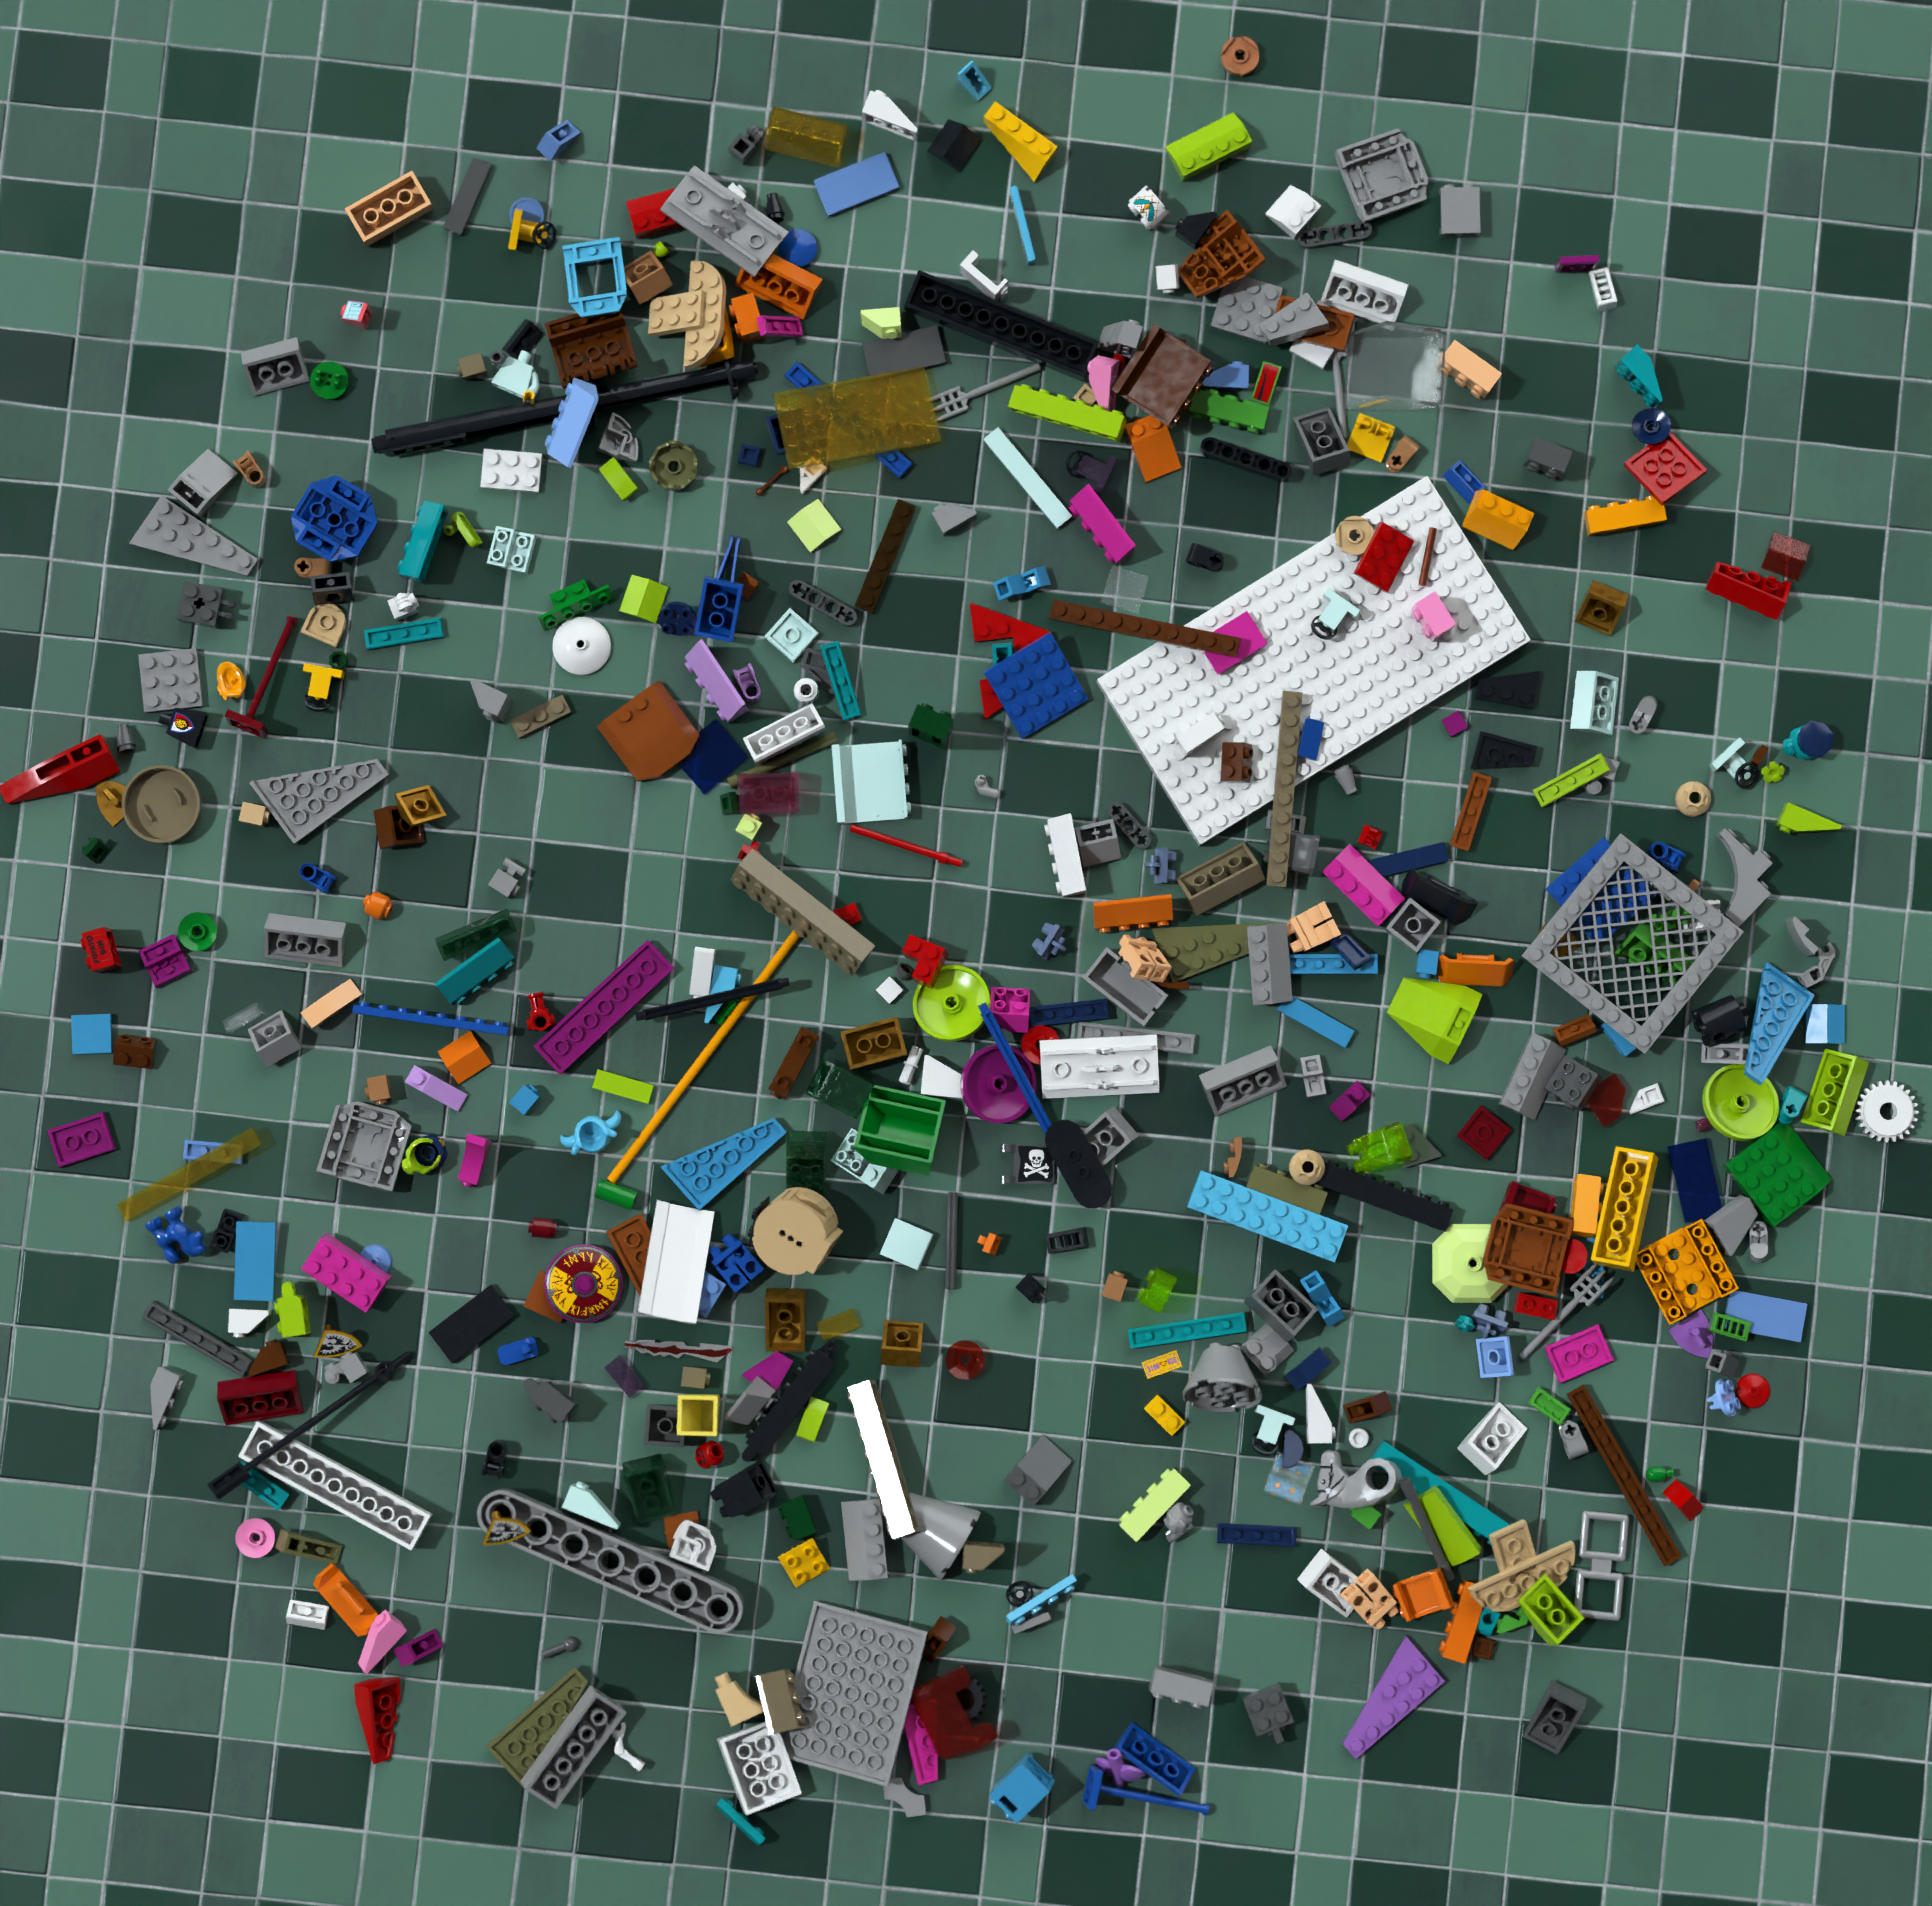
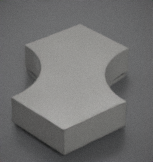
[883,1777,926,1817]

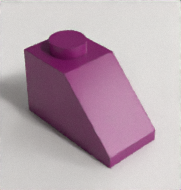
[393,1629,443,1667]

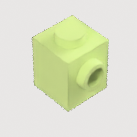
[735,813,763,841]

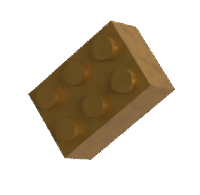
[840,1017,907,1070]

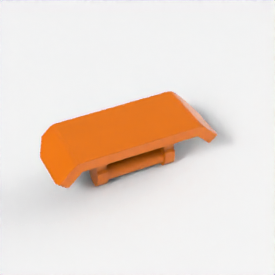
[1436,953,1514,986]
[313,1563,379,1637]

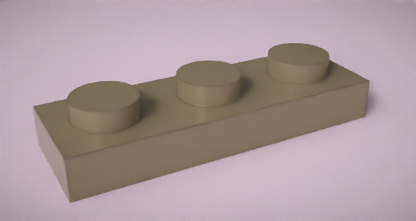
[510,695,571,738]

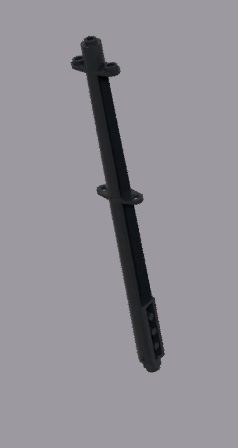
[371,358,759,457]

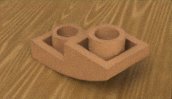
[1223,1137,1242,1178]

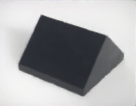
[927,119,981,172]

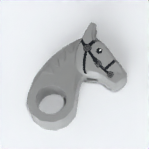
[1310,1450,1402,1508]

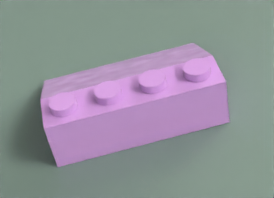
[684,639,748,723]

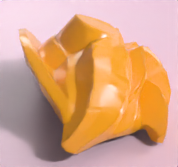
[217,661,246,701]

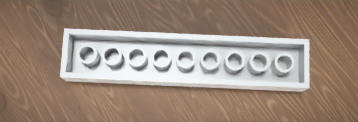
[238,1421,433,1551]

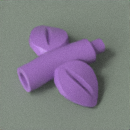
[1095,1749,1147,1788]

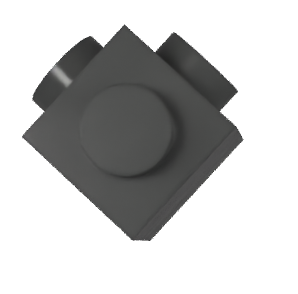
[1705,1350,1740,1379]

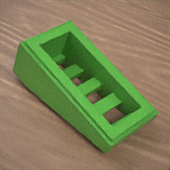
[1708,1312,1751,1341]

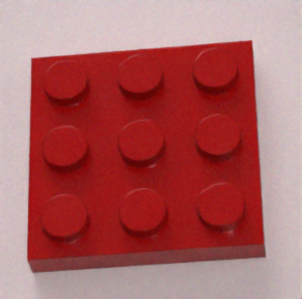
[1624,432,1707,506]

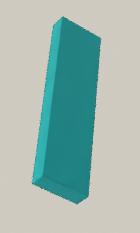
[363,618,444,650]
[820,641,862,721]

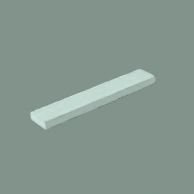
[983,427,1072,529]

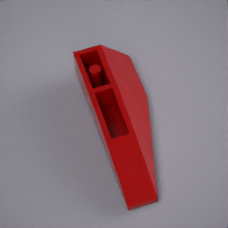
[0,734,121,804]

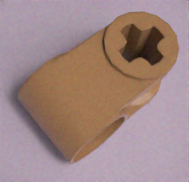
[1386,435,1420,473]
[232,450,267,488]
[294,558,333,578]

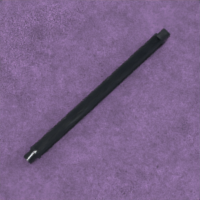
[635,978,790,1021]

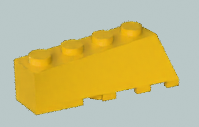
[984,101,1057,182]

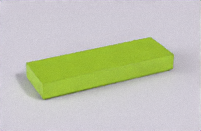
[592,1069,654,1104]

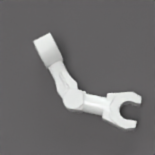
[612,1722,645,1771]

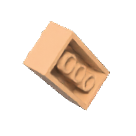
[345,171,434,247]

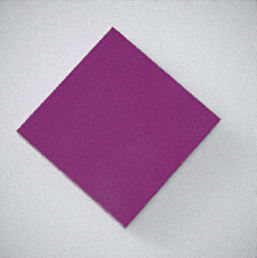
[1555,255,1599,273]

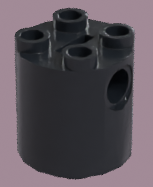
[1691,995,1749,1047]

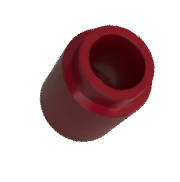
[528,1218,557,1239]

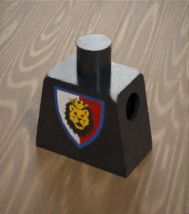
[159,708,209,749]

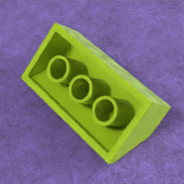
[1165,112,1252,182]
[1801,1049,1869,1136]

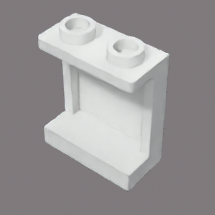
[960,250,1008,301]

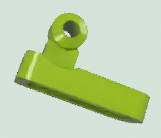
[444,512,482,548]

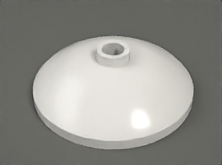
[553,617,611,675]

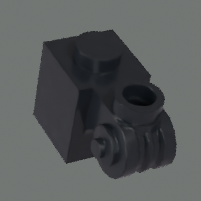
[1015,1273,1046,1303]

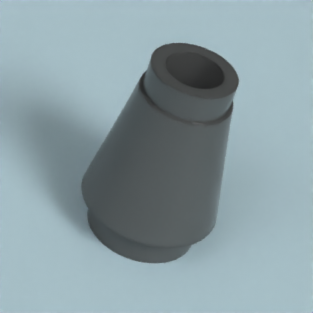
[117,724,136,754]

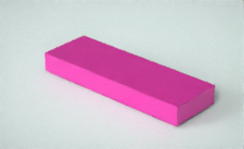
[757,315,803,338]

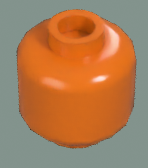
[362,891,393,920]

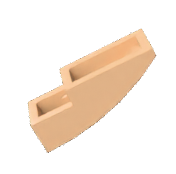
[301,979,362,1029]

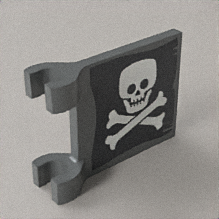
[1001,1144,1055,1184]

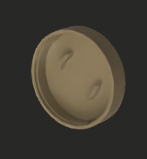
[122,765,202,844]

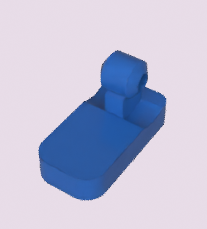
[498,1337,539,1365]

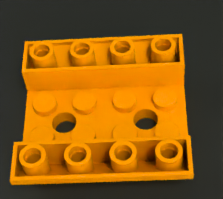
[1636,1219,1739,1325]

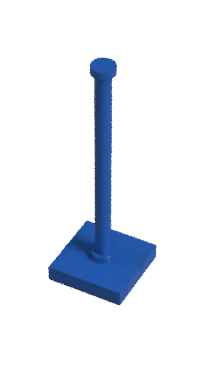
[1082,1764,1209,1816]

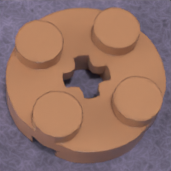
[1221,36,1259,77]

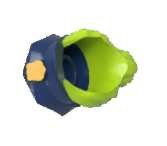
[402,1134,448,1175]

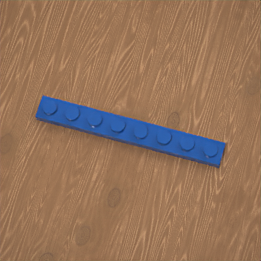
[352,1002,510,1036]

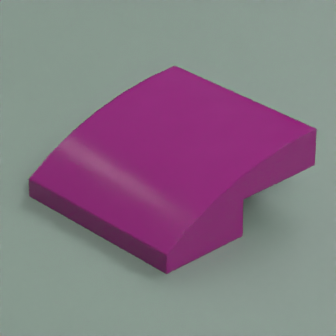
[139,934,192,988]

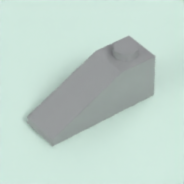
[1701,1043,1749,1065]

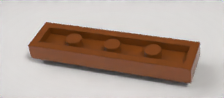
[1449,772,1492,852]

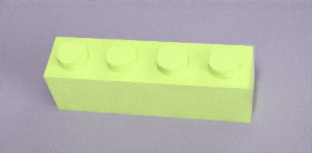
[1119,1468,1191,1542]

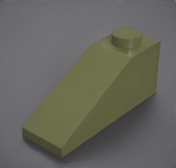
[275,1529,342,1565]

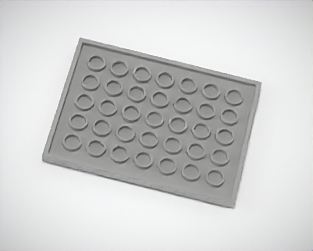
[781,1601,928,1787]

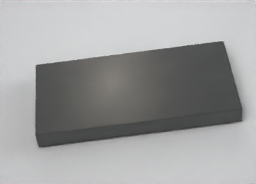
[862,325,946,381]

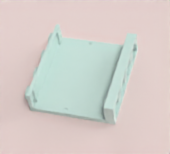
[832,740,911,824]

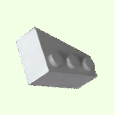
[1259,293,1330,347]

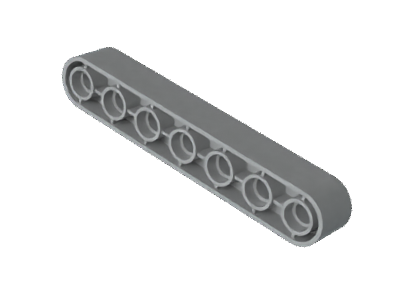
[477,1488,744,1634]

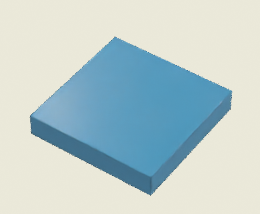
[71,1014,113,1055]

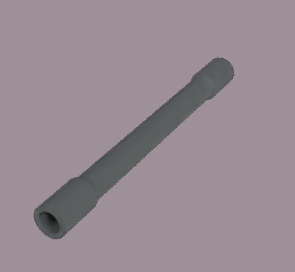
[1399,1477,1455,1582]

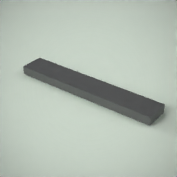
[142,1301,254,1377]

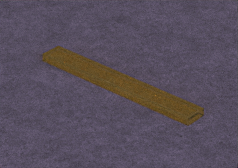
[116,1127,262,1221]

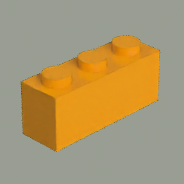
[1570,1174,1603,1238]

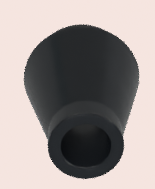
[766,193,785,223]

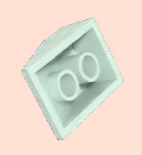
[562,1481,621,1529]

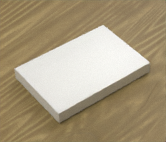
[1289,300,1334,370]

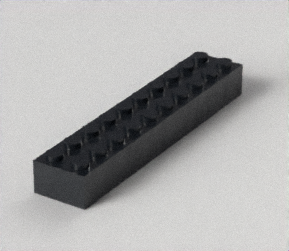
[904,270,1099,382]

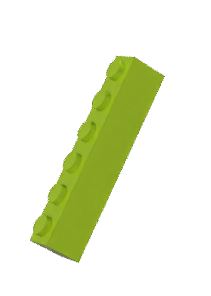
[1008,384,1127,442]

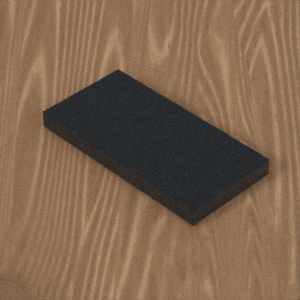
[428,1284,515,1363]

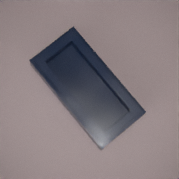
[1330,932,1371,971]

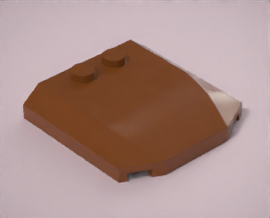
[597,681,700,782]
[1483,1203,1574,1297]

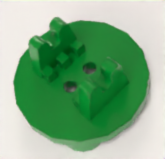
[310,361,349,400]

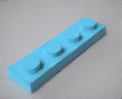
[1006,1574,1077,1626]

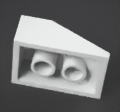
[862,90,918,142]
[1457,1402,1527,1475]
[1297,1549,1366,1618]

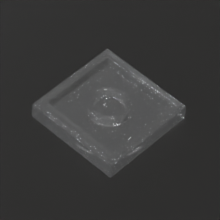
[1100,565,1149,614]

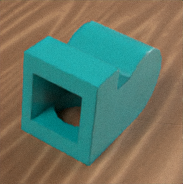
[1476,1607,1501,1636]

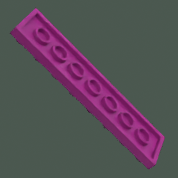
[533,940,675,1075]

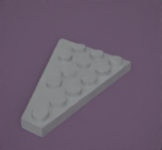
[250,759,389,844]

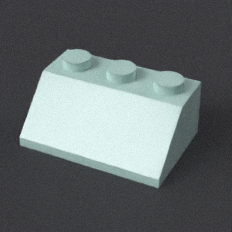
[1570,671,1619,735]

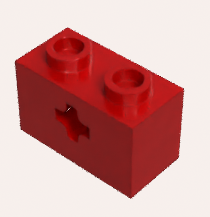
[1512,1292,1558,1320]

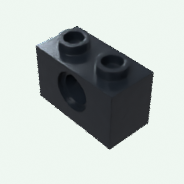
[310,572,354,605]

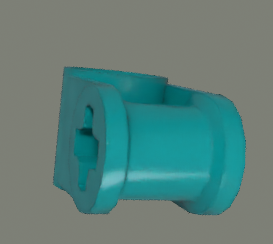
[1777,1086,1807,1125]

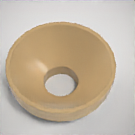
[1675,781,1711,817]
[1289,1150,1325,1185]

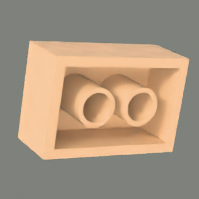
[1437,340,1502,399]

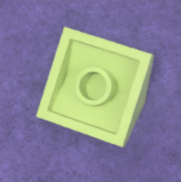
[787,499,841,553]

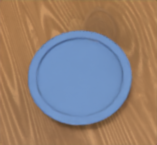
[509,197,544,223]
[360,1244,392,1273]

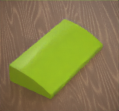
[1404,1485,1482,1567]

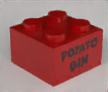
[80,927,122,973]

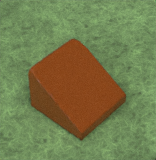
[737,572,759,600]

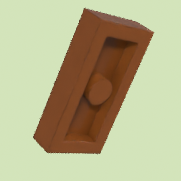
[1552,1015,1597,1046]

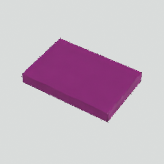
[47,1112,116,1168]

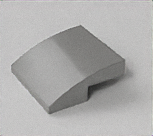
[1785,916,1819,957]

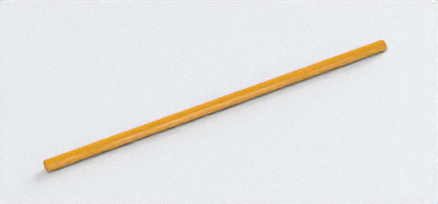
[607,930,800,1184]

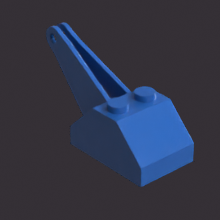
[694,535,744,643]

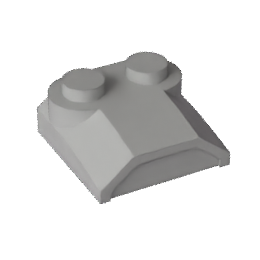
[1240,1323,1294,1377]

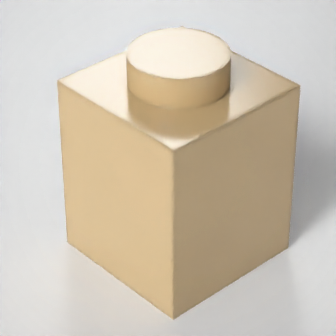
[238,802,270,827]

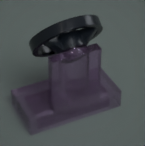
[1066,450,1117,497]

